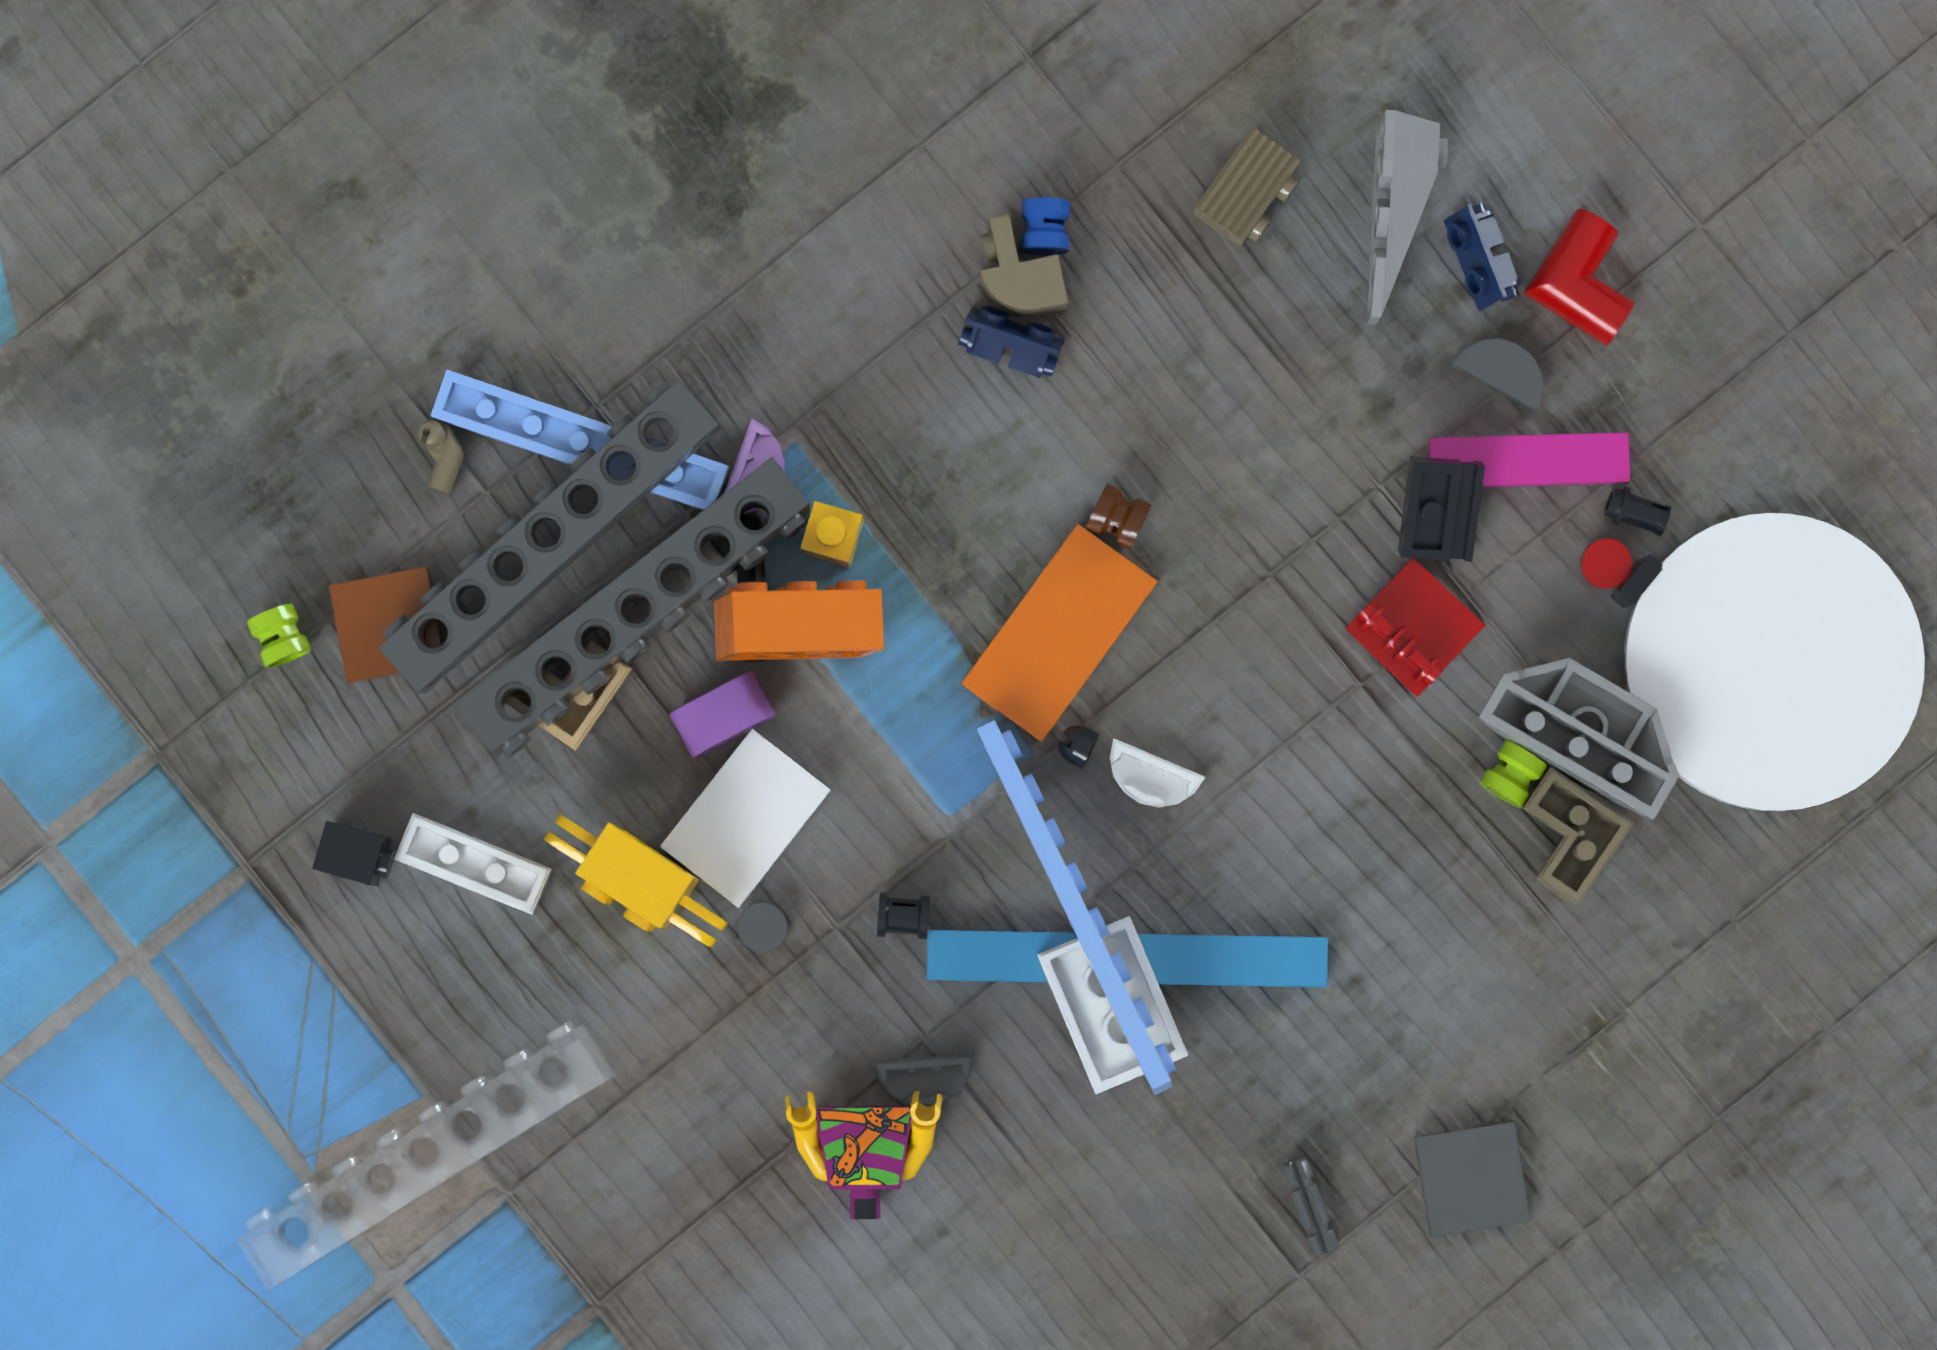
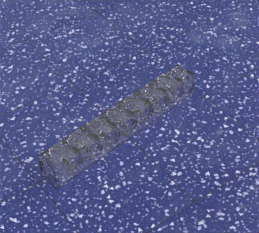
[236,1020,618,1291]

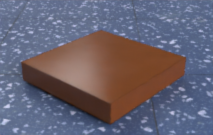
[329,566,443,684]

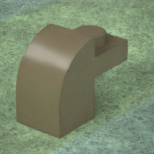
[980,214,1068,318]

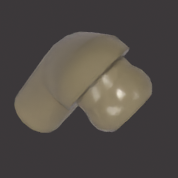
[418,420,464,495]

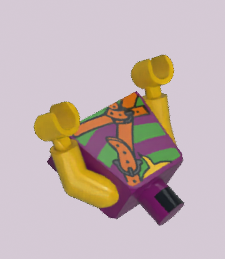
[785,1090,943,1219]

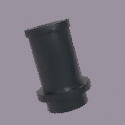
[1604,486,1671,536]

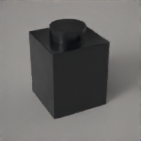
[312,821,395,886]

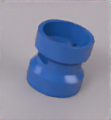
[1020,197,1070,255]

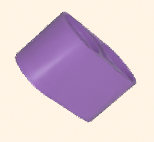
[670,671,776,759]

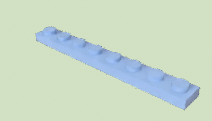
[977,720,1176,1096]

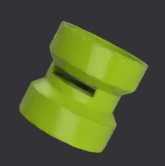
[246,603,312,669]
[1479,740,1548,809]

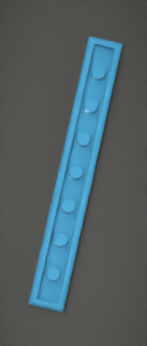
[927,930,1328,987]

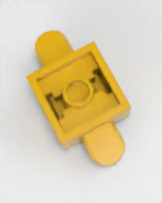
[543,814,728,948]

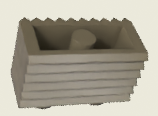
[1193,127,1301,248]

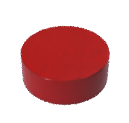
[1580,538,1632,589]

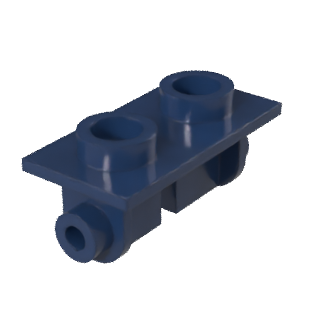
[1443,203,1521,311]
[958,306,1065,379]

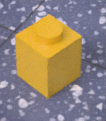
[800,501,864,568]

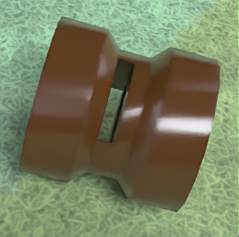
[1086,483,1152,549]

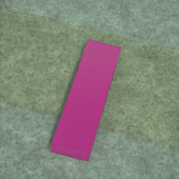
[1428,433,1630,488]

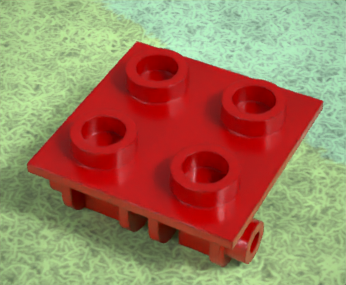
[1345,558,1485,697]

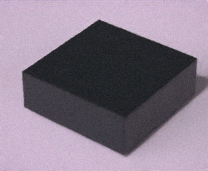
[1610,554,1663,608]

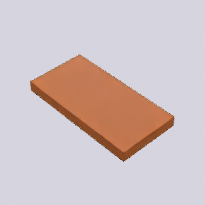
[961,524,1158,743]

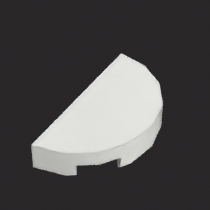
[1109,738,1205,808]

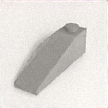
[1366,110,1448,325]

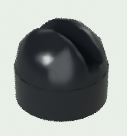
[1058,725,1100,769]

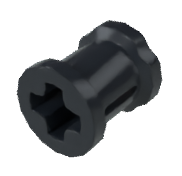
[877,892,930,939]

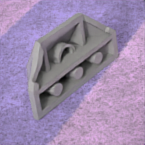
[1478,658,1679,820]

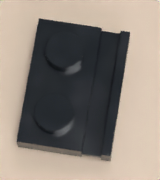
[1398,456,1485,562]

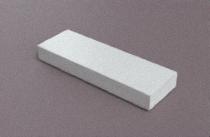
[394,813,553,915]

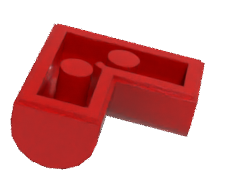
[1523,208,1635,346]

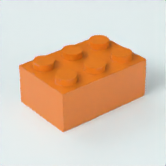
[714,580,884,661]

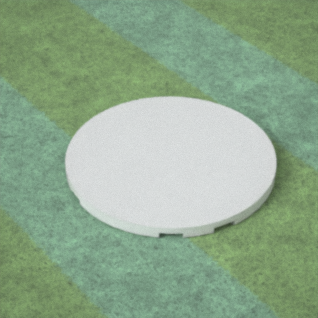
[1624,513,1925,811]

